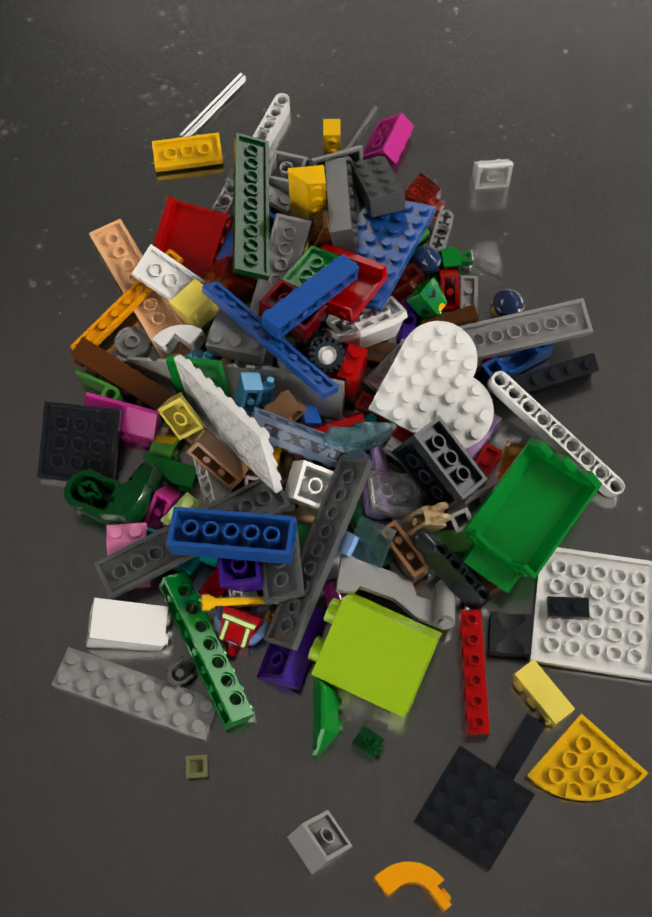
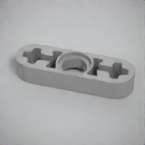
[429,210,454,253]

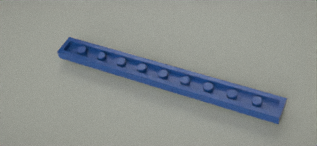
[202,280,339,399]

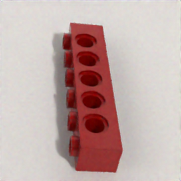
[458,610,490,739]

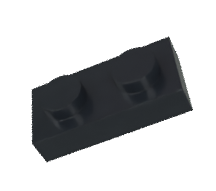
[546,596,590,620]

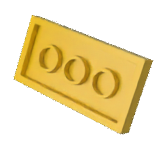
[152,132,223,172]

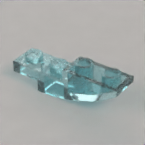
[323,422,397,452]

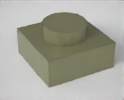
[186,754,208,779]

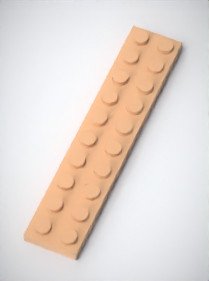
[89,219,193,360]

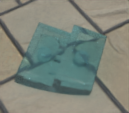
[352,516,396,568]

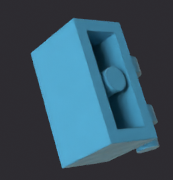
[235,372,275,415]

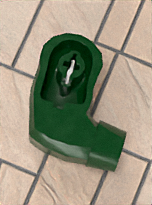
[64,463,165,525]

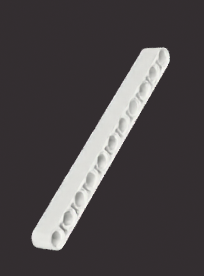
[211,93,290,216]

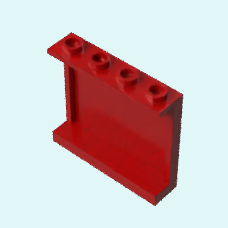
[153,196,233,283]
[321,243,388,323]

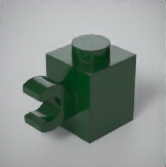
[351,725,386,761]

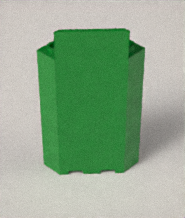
[461,438,602,594]

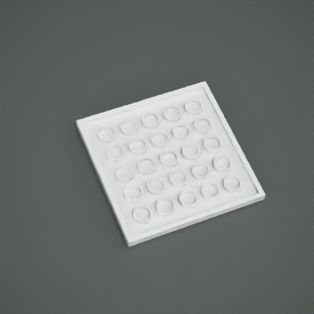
[529,547,652,681]

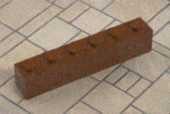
[70,337,174,417]

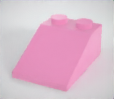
[106,522,150,587]

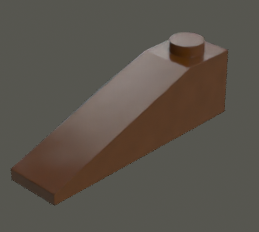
[308,211,333,248]

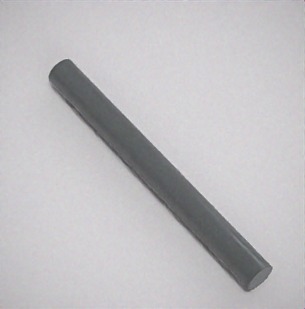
[343,104,378,149]

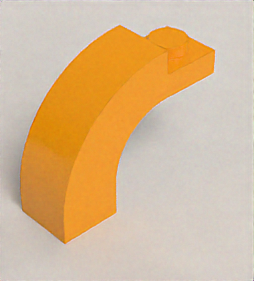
[374,862,452,912]

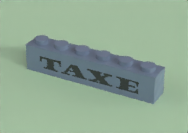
[251,407,365,468]

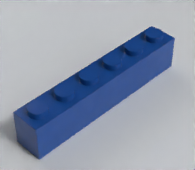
[262,254,359,340]

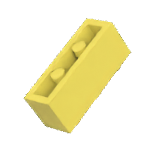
[512,659,575,728]

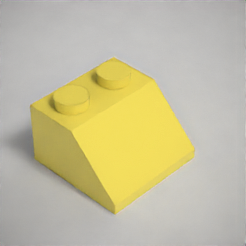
[169,279,219,329]
[157,392,205,440]

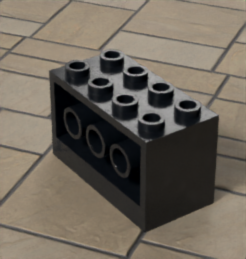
[391,416,488,511]

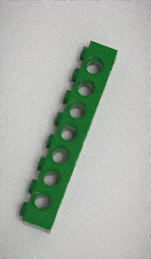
[158,571,254,730]

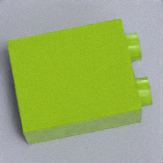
[308,593,442,718]

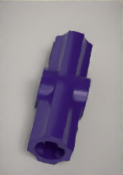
[396,297,418,344]

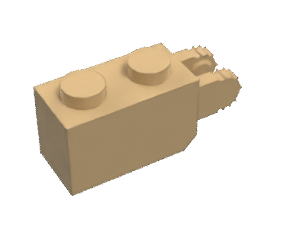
[401,502,451,539]

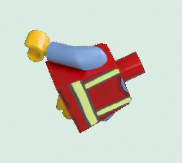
[214,595,272,657]

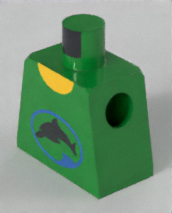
[407,277,447,320]

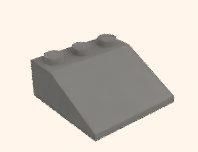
[206,308,267,365]

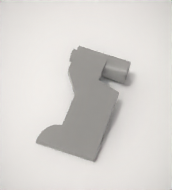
[336,554,456,630]

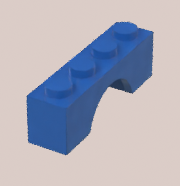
[479,343,554,384]

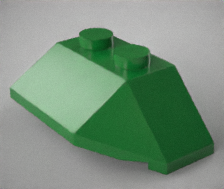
[313,676,343,759]

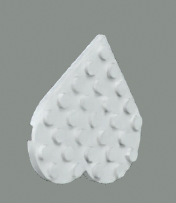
[368,321,494,449]

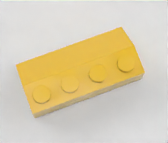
[288,165,327,220]

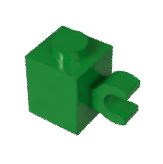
[440,247,473,275]

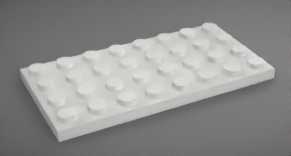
[174,354,282,493]

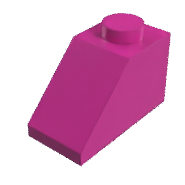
[144,485,183,530]

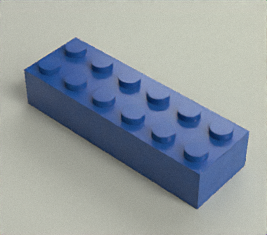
[166,507,298,564]

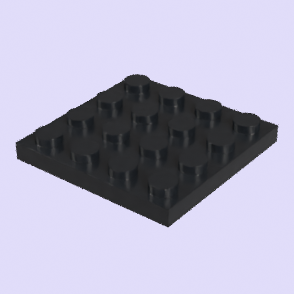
[37,401,122,481]
[414,745,535,871]

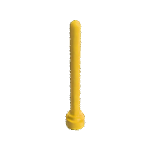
[201,594,279,611]

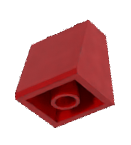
[326,343,368,402]

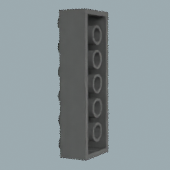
[325,157,360,254]

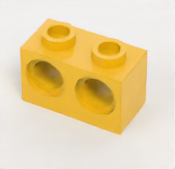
[323,119,341,155]

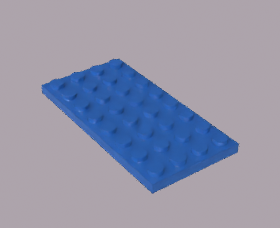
[355,200,436,312]

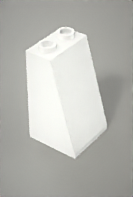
[86,598,171,651]

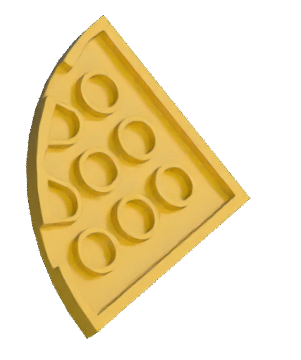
[526,713,648,801]

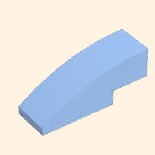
[338,530,360,557]

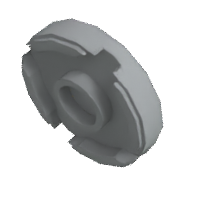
[115,326,151,359]

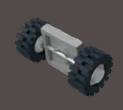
[302,327,345,373]

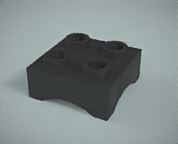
[488,611,532,659]

